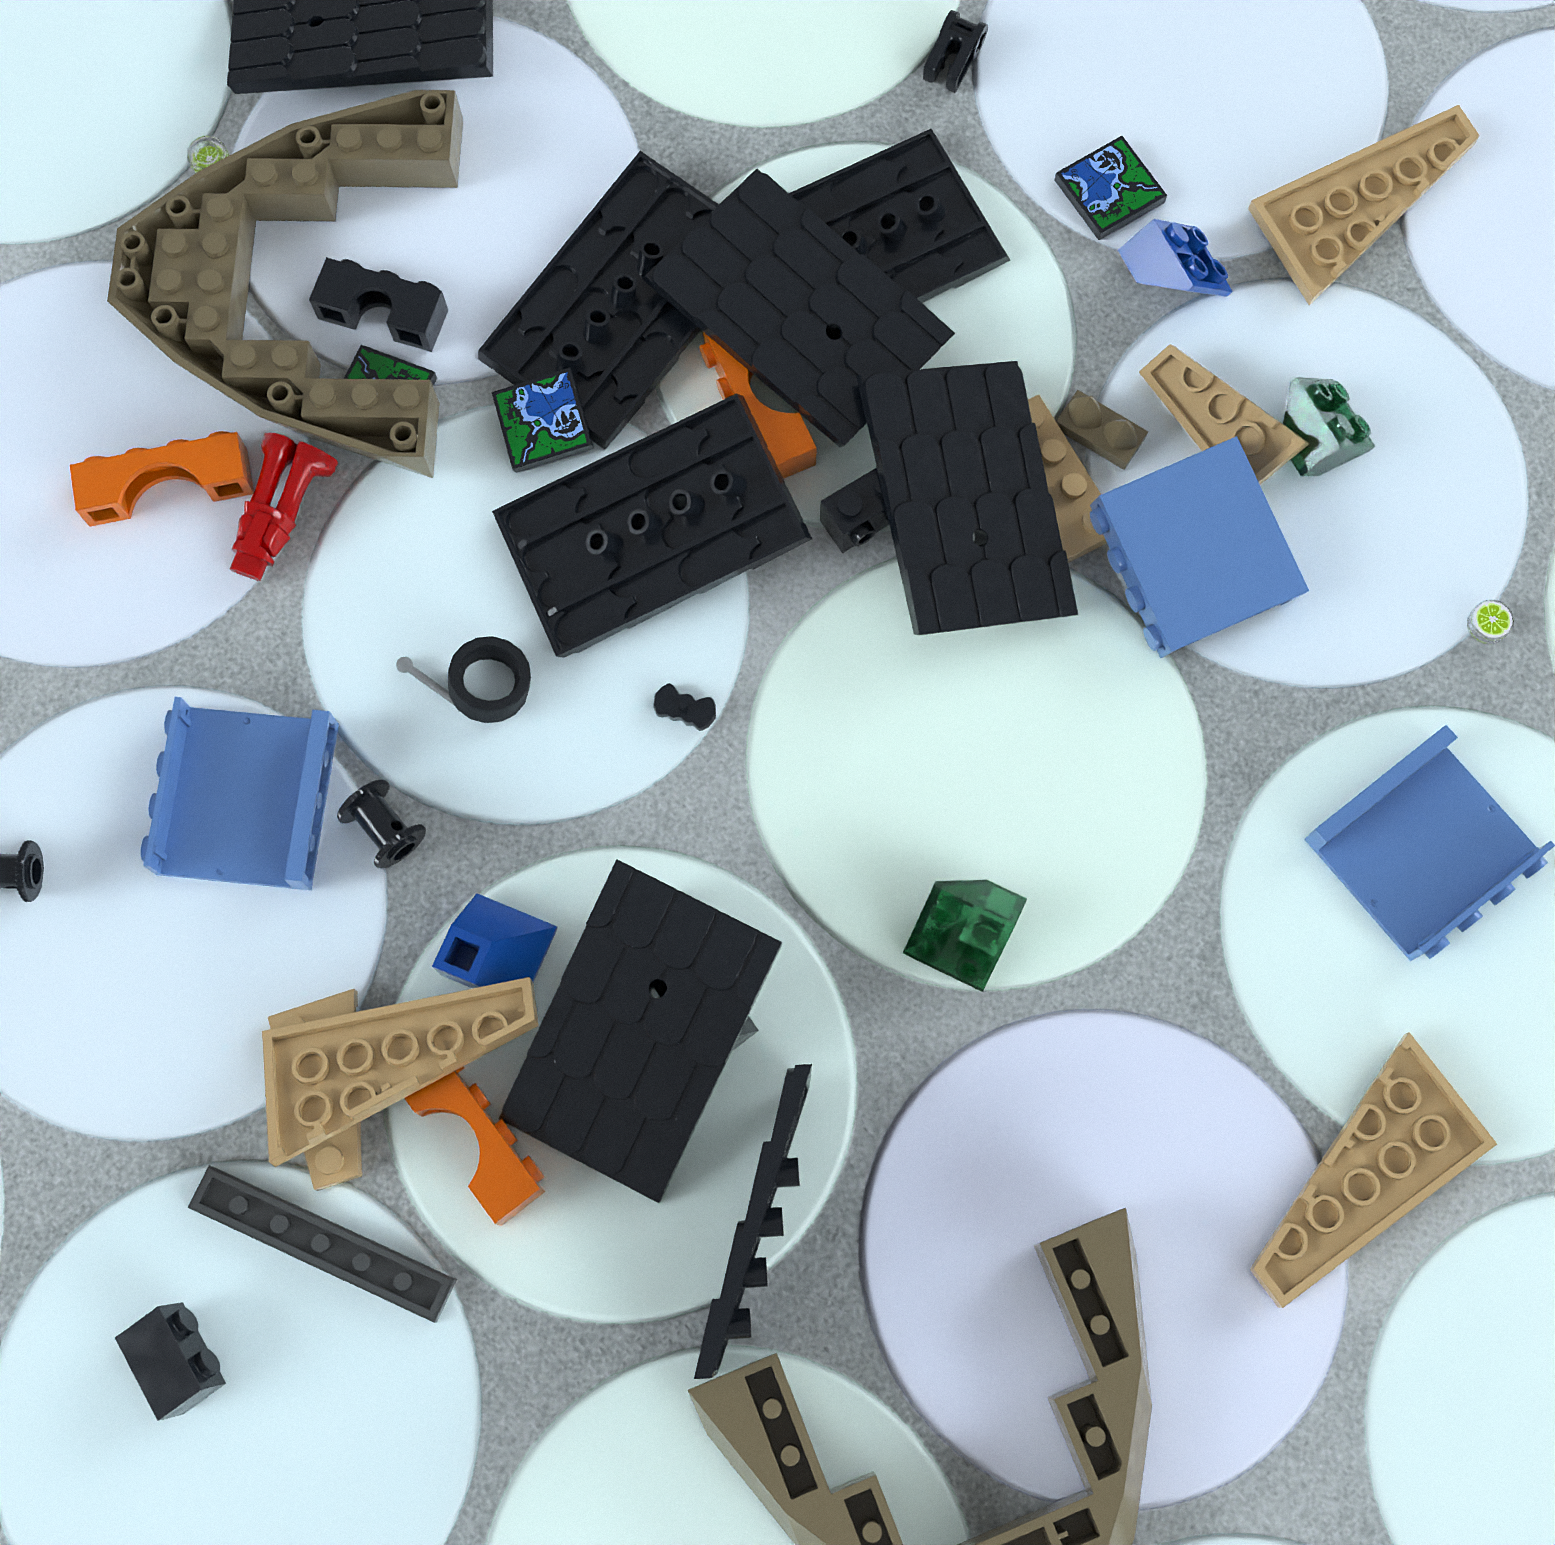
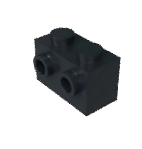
[820,467,889,553]
[115,1302,226,1421]

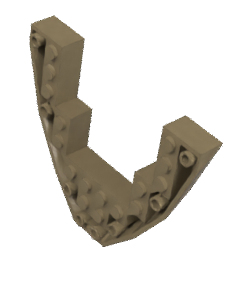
[107,90,463,478]
[687,1207,1152,1545]

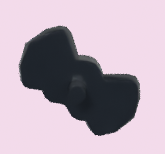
[653,683,716,731]

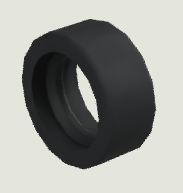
[447,636,531,723]

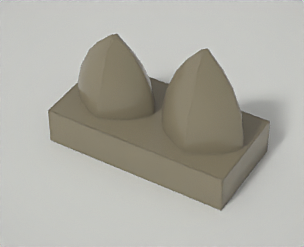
[1056,390,1149,470]

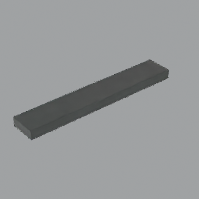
[187,1165,457,1323]

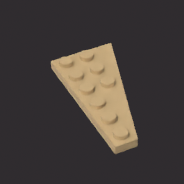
[1248,105,1480,306]
[262,977,539,1167]
[1250,1032,1497,1308]

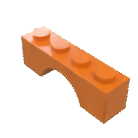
[699,332,817,479]
[70,431,254,527]
[404,1066,545,1226]

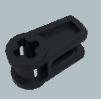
[923,10,988,93]

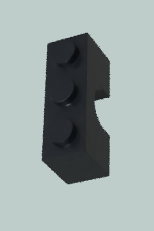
[309,257,448,352]

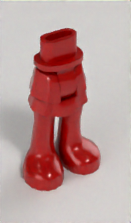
[229,432,338,581]

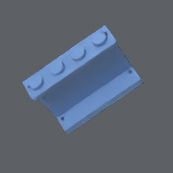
[1090,436,1309,659]
[141,697,339,891]
[1304,725,1555,961]

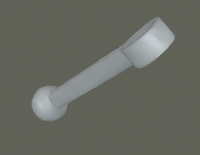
[396,657,455,706]

